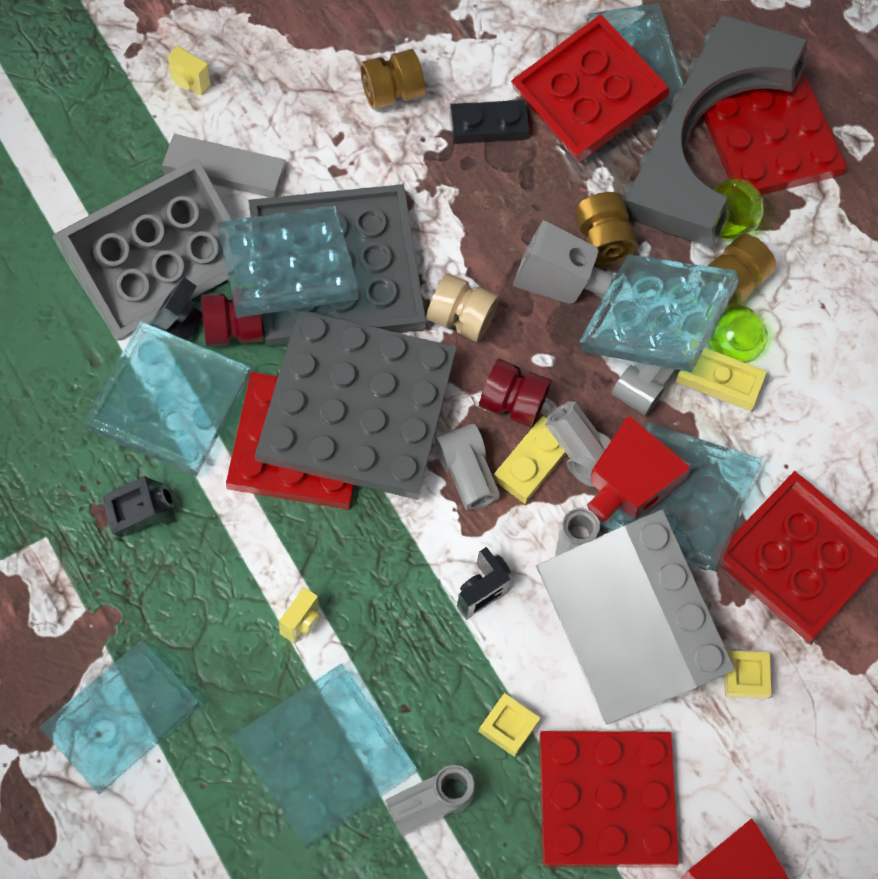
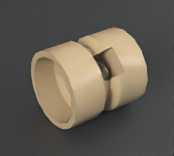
[426,273,500,343]

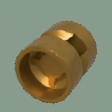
[360,49,425,110]
[575,192,638,265]
[701,233,777,308]

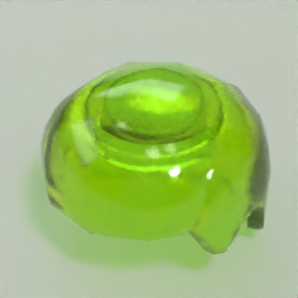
[712,177,764,241]
[703,305,768,363]

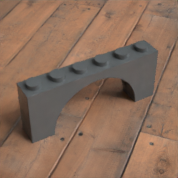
[623,15,807,248]

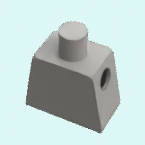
[512,220,613,304]

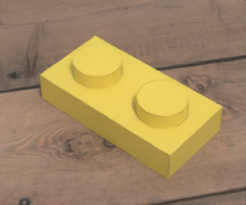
[676,342,767,411]
[493,416,566,504]

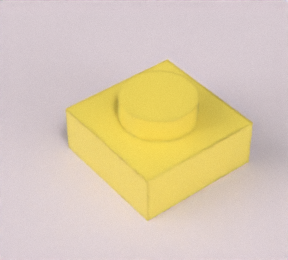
[168,46,210,96]
[279,587,321,643]
[724,650,771,699]
[479,693,540,757]

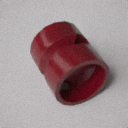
[201,290,263,347]
[479,358,552,428]

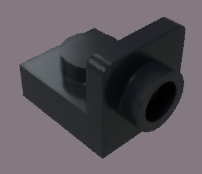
[149,277,203,346]
[102,476,176,537]
[456,547,511,620]

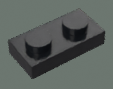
[449,100,530,144]

